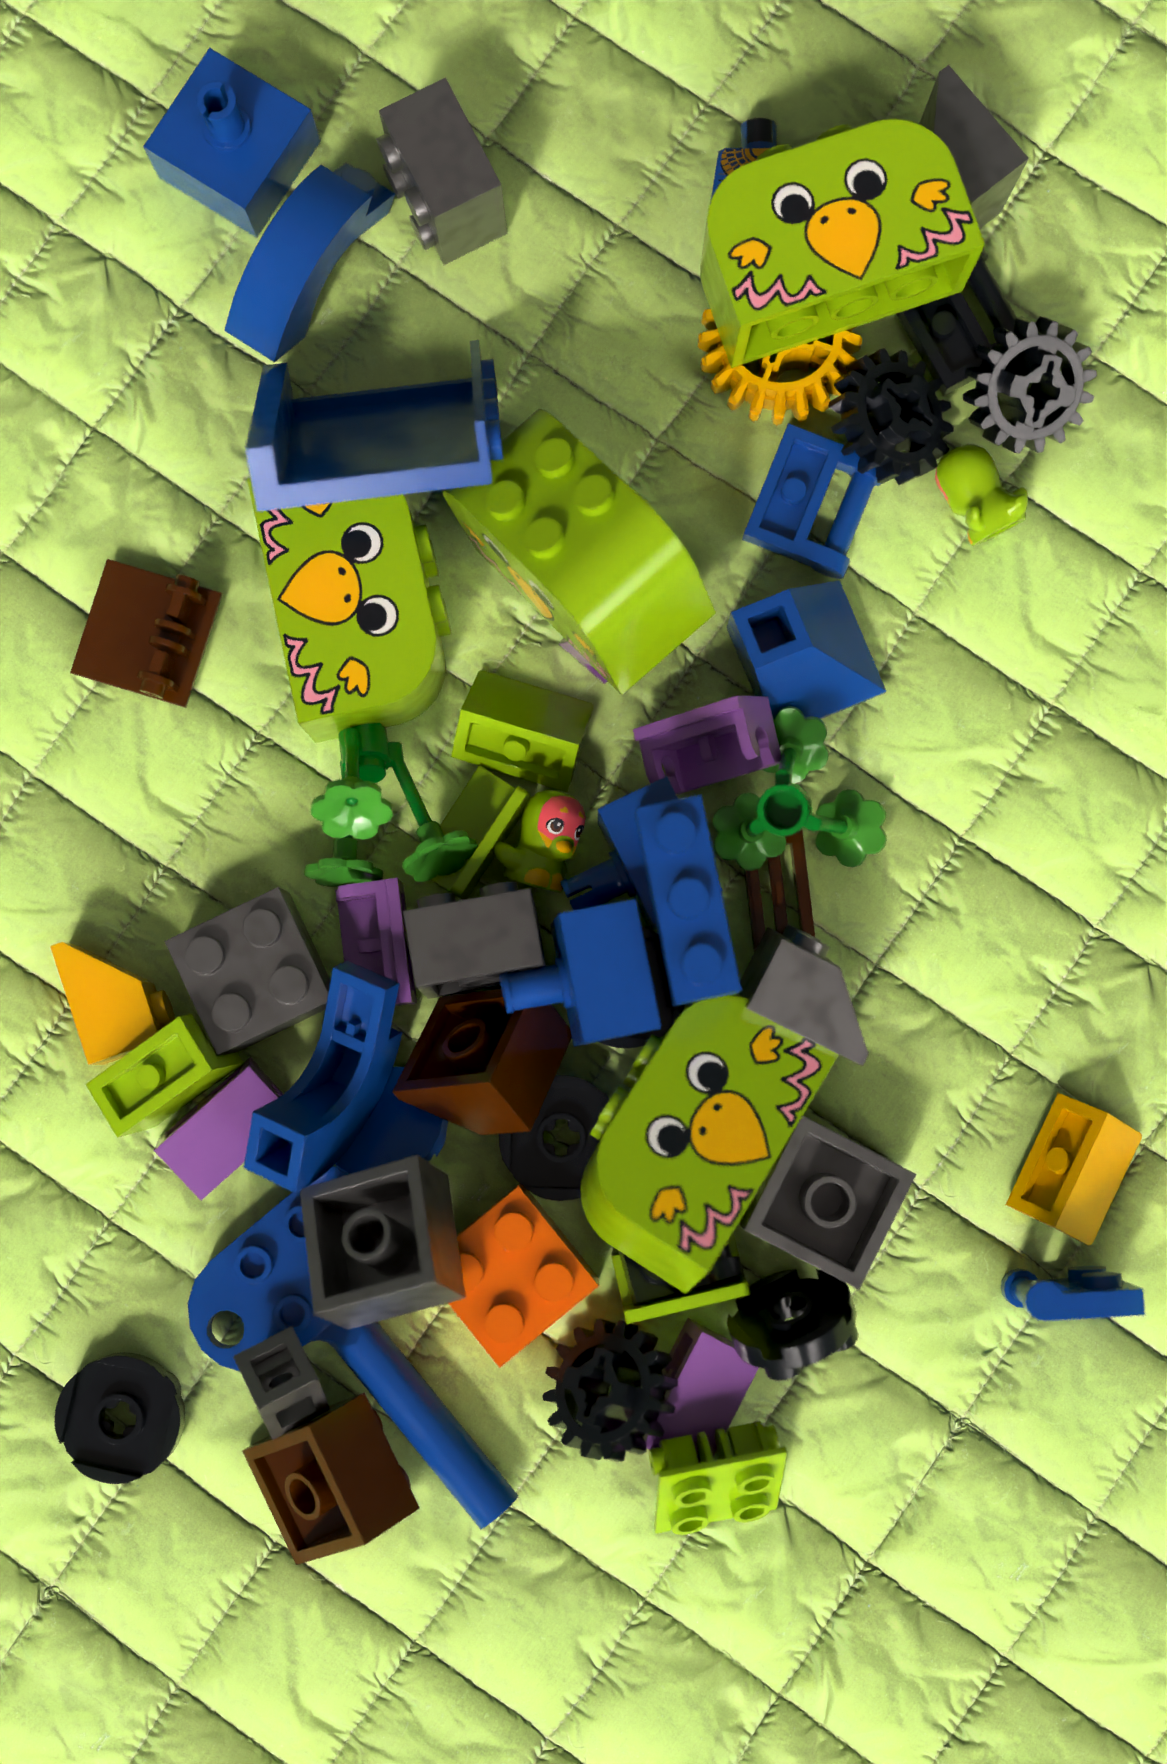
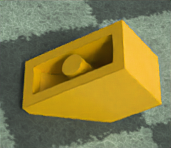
[50,942,175,1065]

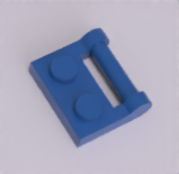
[742,423,881,579]
[1001,1266,1145,1321]

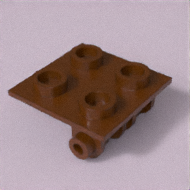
[70,559,223,708]

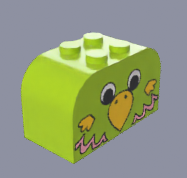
[700,119,985,368]
[443,409,716,695]
[247,478,452,743]
[581,995,839,1294]

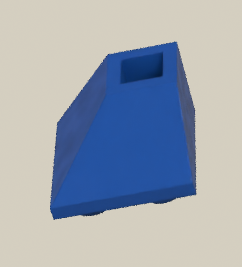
[727,580,886,719]

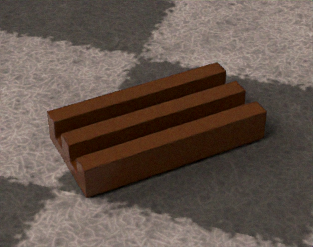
[744,830,815,952]

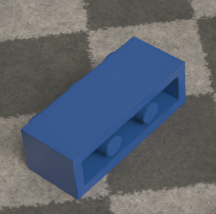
[635,795,741,1006]

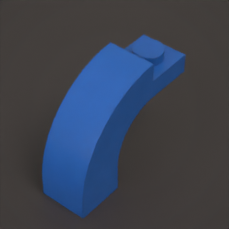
[224,163,395,362]
[243,961,402,1193]

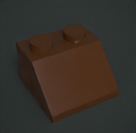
[392,989,572,1135]
[242,1392,420,1565]

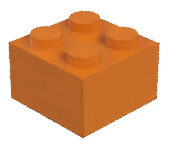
[448,1183,599,1368]

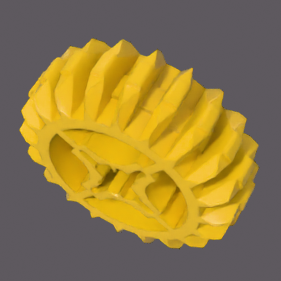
[698,309,862,426]

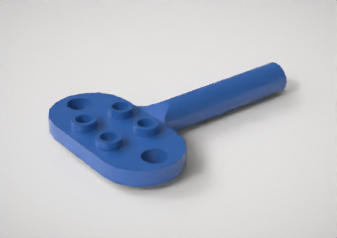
[188,1166,518,1529]

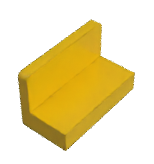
[1005,1093,1142,1246]

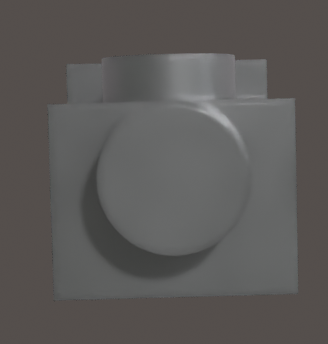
[233,1326,331,1440]

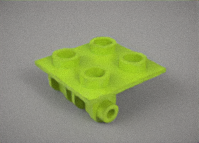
[648,1421,787,1535]

